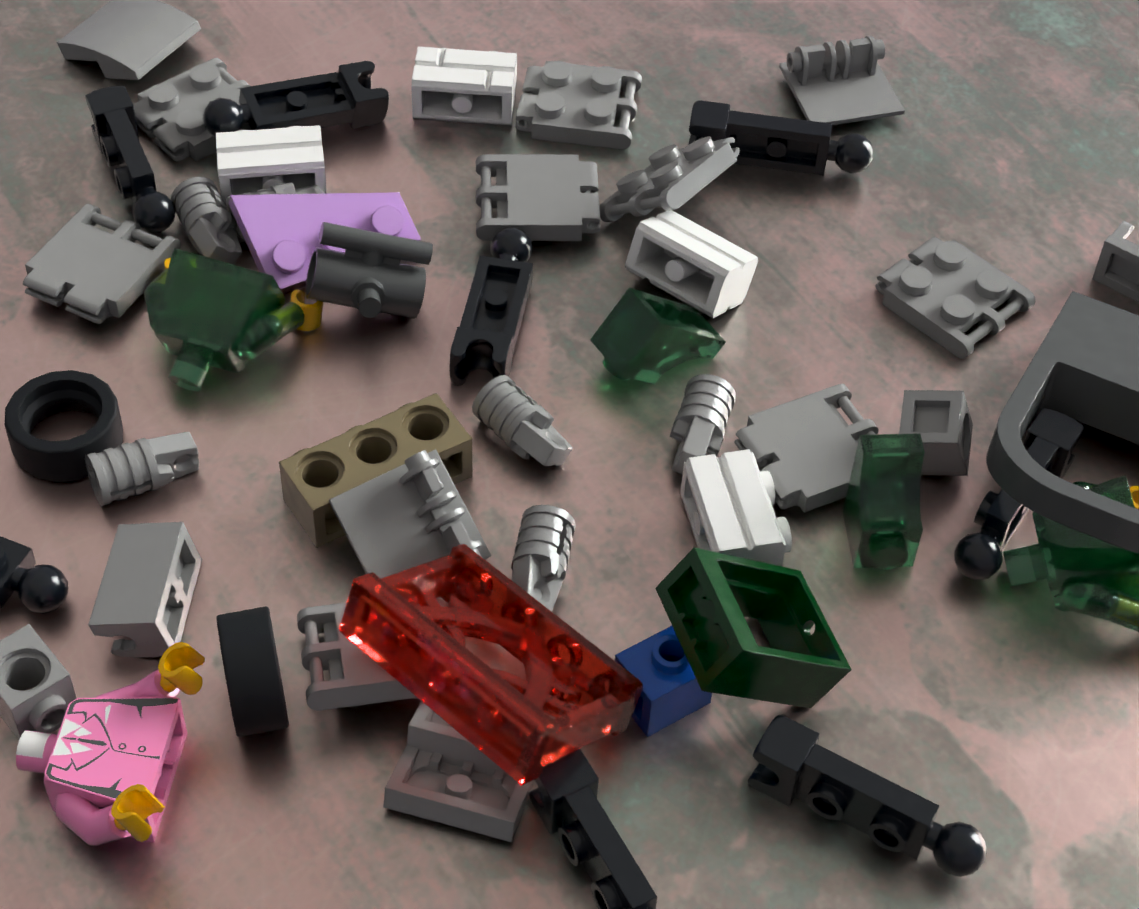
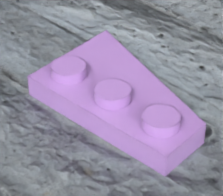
[229,192,421,299]

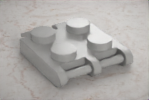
[133,58,251,161]
[515,61,642,149]
[600,136,740,222]
[475,154,601,241]
[23,204,181,324]
[875,237,1035,359]
[734,384,906,513]
[297,593,460,711]

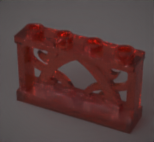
[338,544,643,785]

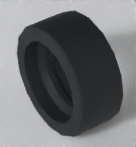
[4,370,123,482]
[216,606,289,737]

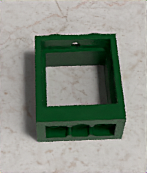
[655,547,852,708]

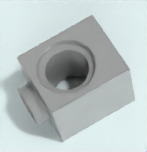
[898,390,973,476]
[0,624,77,740]

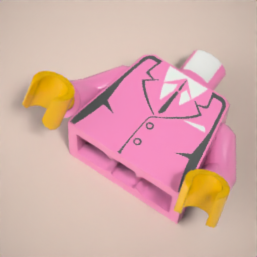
[16,642,205,846]

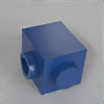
[612,626,712,737]

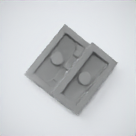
[57,0,201,80]
[383,688,553,842]

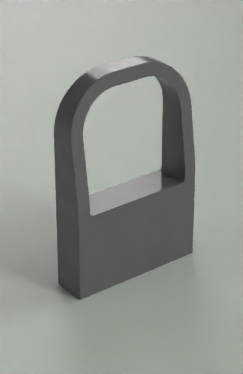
[986,291,1139,554]

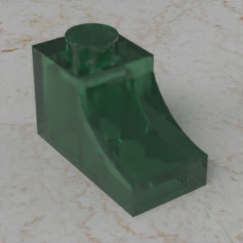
[590,288,726,384]
[843,433,925,570]

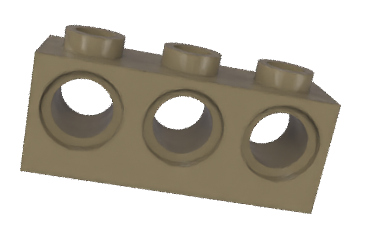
[279,393,473,548]

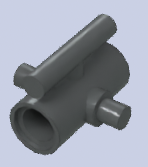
[305,222,433,319]

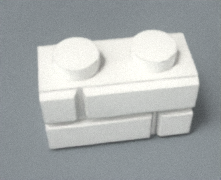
[411,46,517,126]
[216,125,327,207]
[625,210,758,318]
[680,449,792,567]

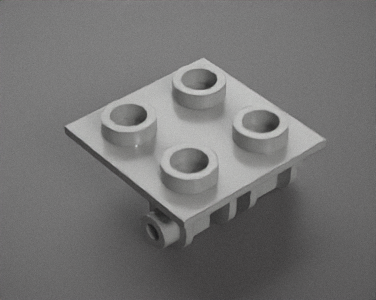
[779,36,905,126]
[329,449,491,598]

